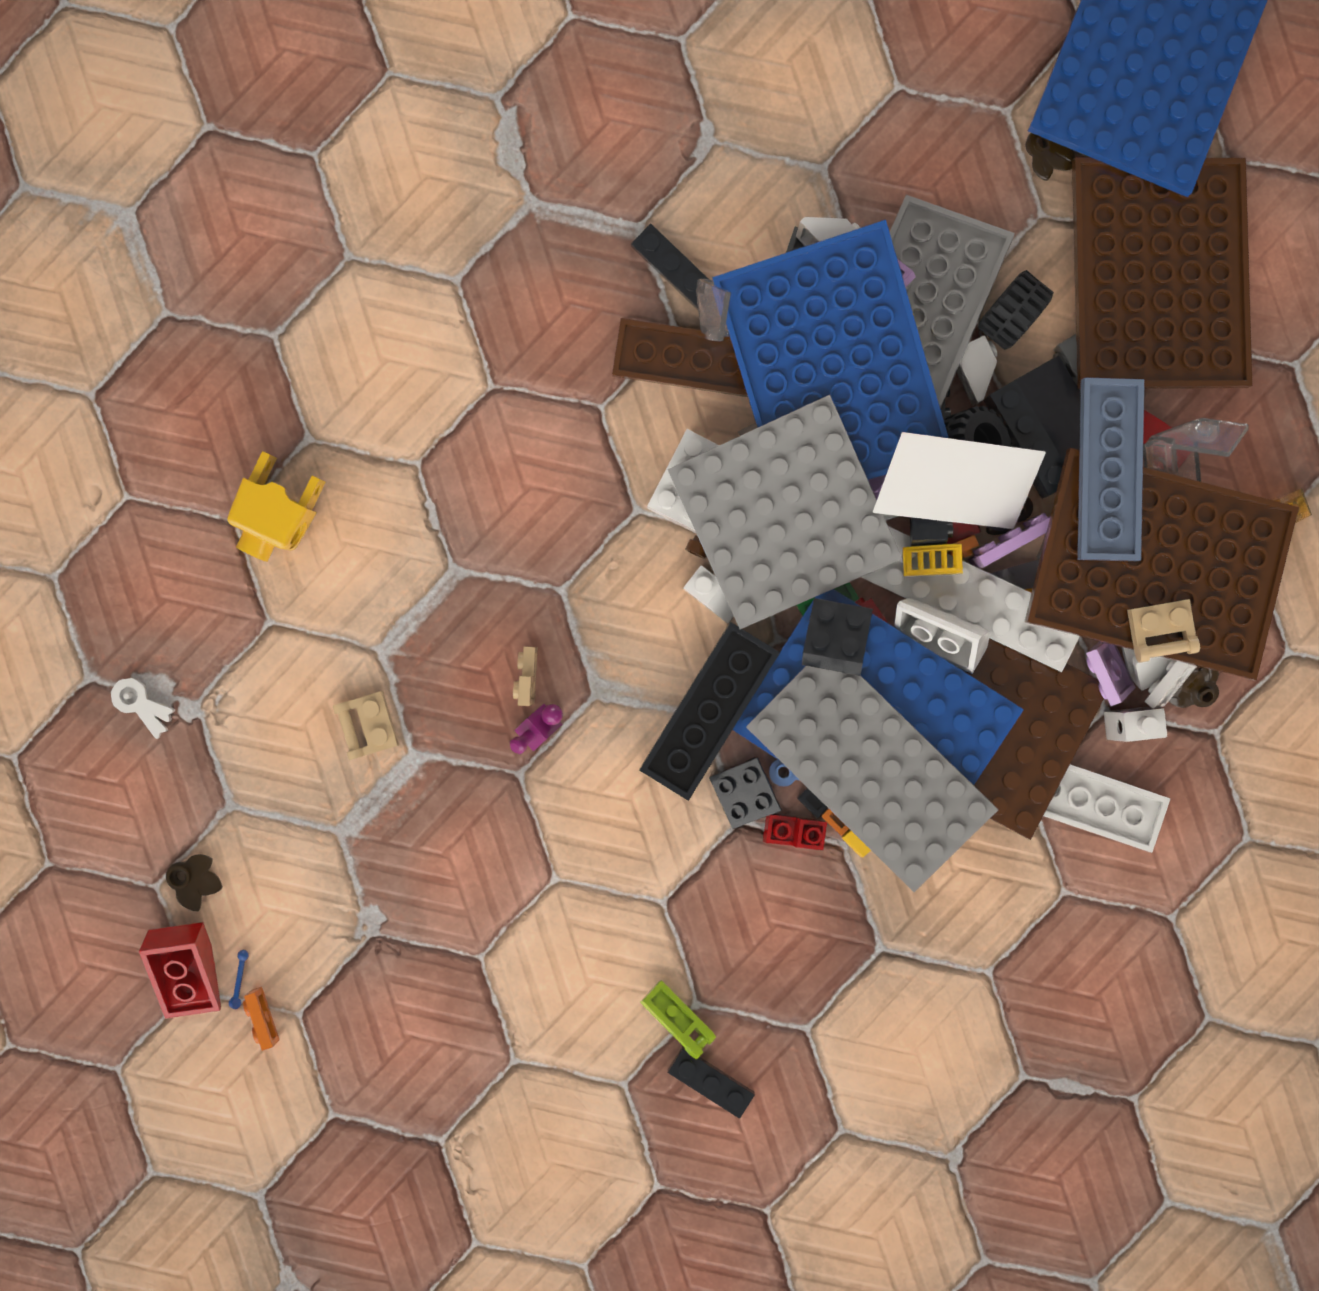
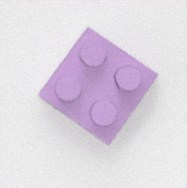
[1086,641,1136,706]

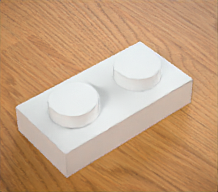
[1145,660,1197,709]

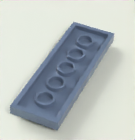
[1078,378,1144,561]

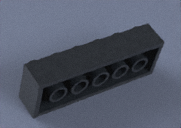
[639,622,780,801]

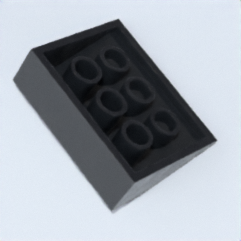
[983,355,1081,499]

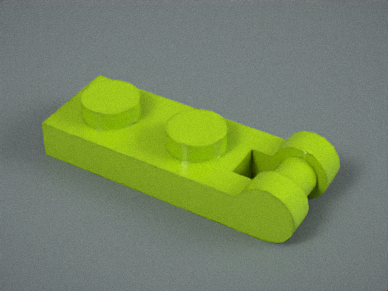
[640,980,716,1059]

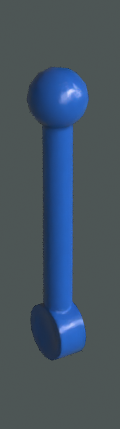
[229,950,249,1009]

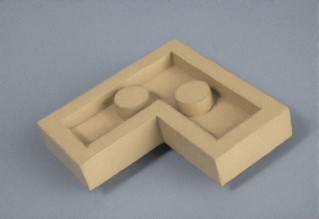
[513,647,538,706]

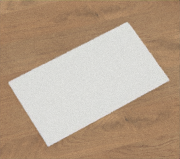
[873,432,1046,529]

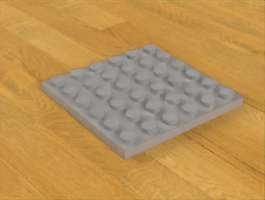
[667,395,902,629]

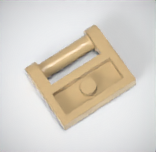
[1127,599,1200,663]
[333,691,399,760]

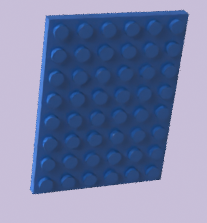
[1028,0,1267,197]
[712,220,948,480]
[733,589,1024,785]

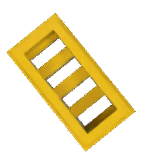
[903,544,963,576]

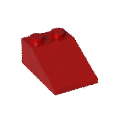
[139,922,221,1019]

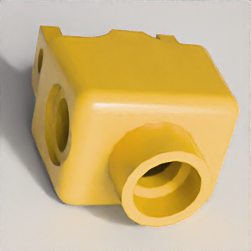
[227,451,326,562]

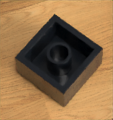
[802,598,873,676]

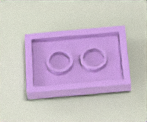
[968,513,1050,568]

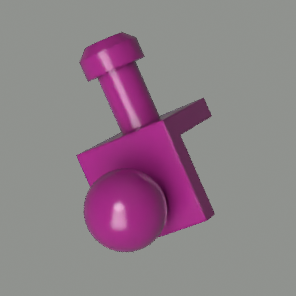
[510,704,563,754]

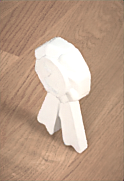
[111,678,175,739]

